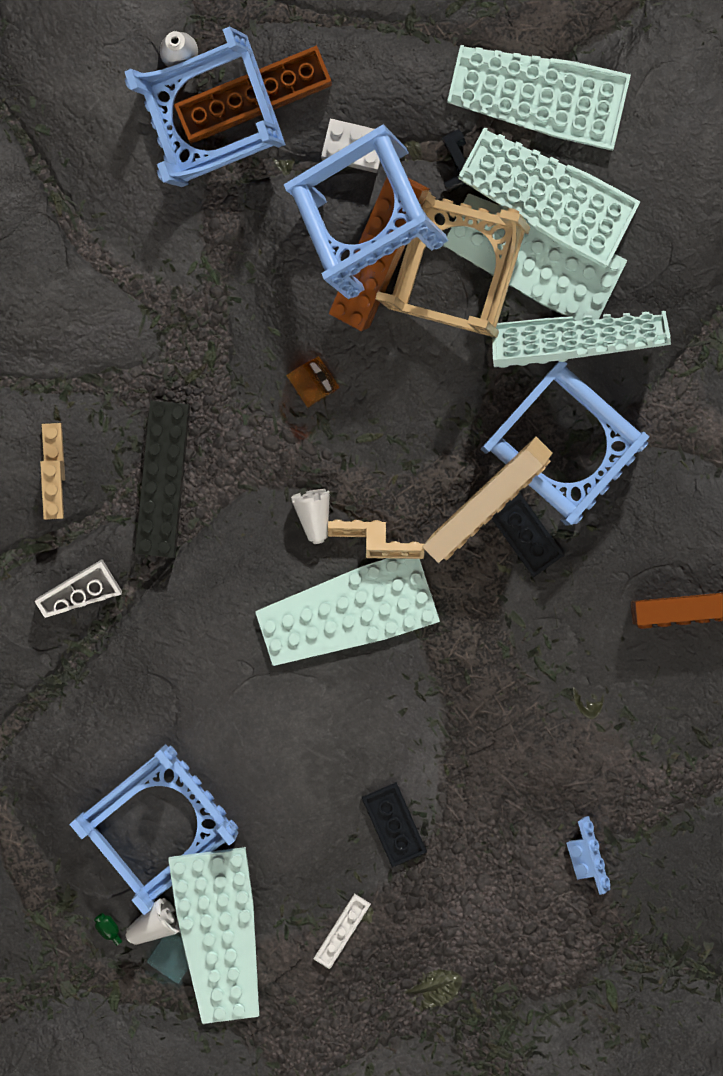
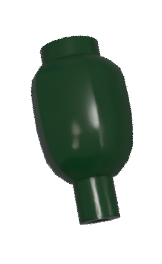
[94,913,122,946]

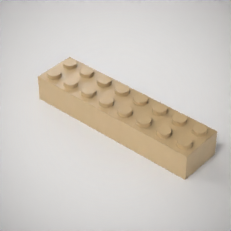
[422,437,552,563]

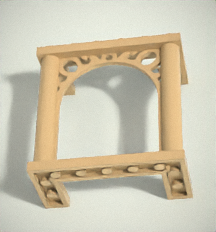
[375,192,530,338]

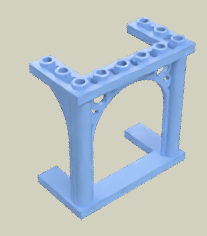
[125,27,286,187]
[284,124,448,299]
[481,361,649,525]
[69,744,238,915]

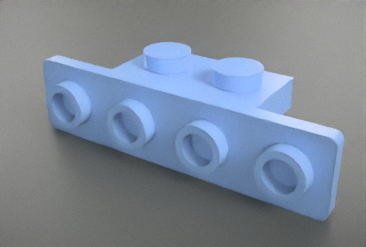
[566,816,610,895]

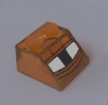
[286,356,340,409]

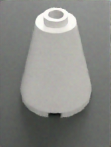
[160,31,198,67]
[291,489,330,544]
[126,898,180,945]

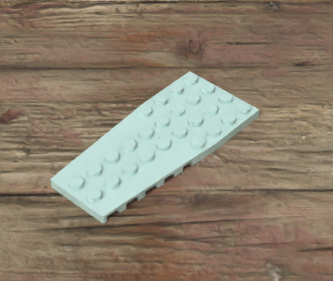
[447,45,631,151]
[458,128,640,268]
[443,194,627,321]
[492,311,671,368]
[256,558,440,666]
[169,847,259,1024]

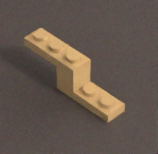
[40,423,65,520]
[328,520,424,559]

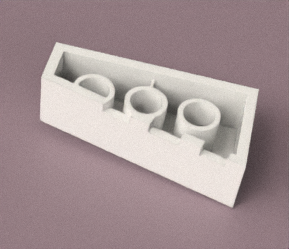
[35,559,122,618]

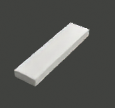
[314,893,371,969]

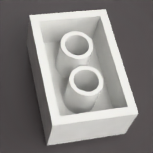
[321,119,380,173]

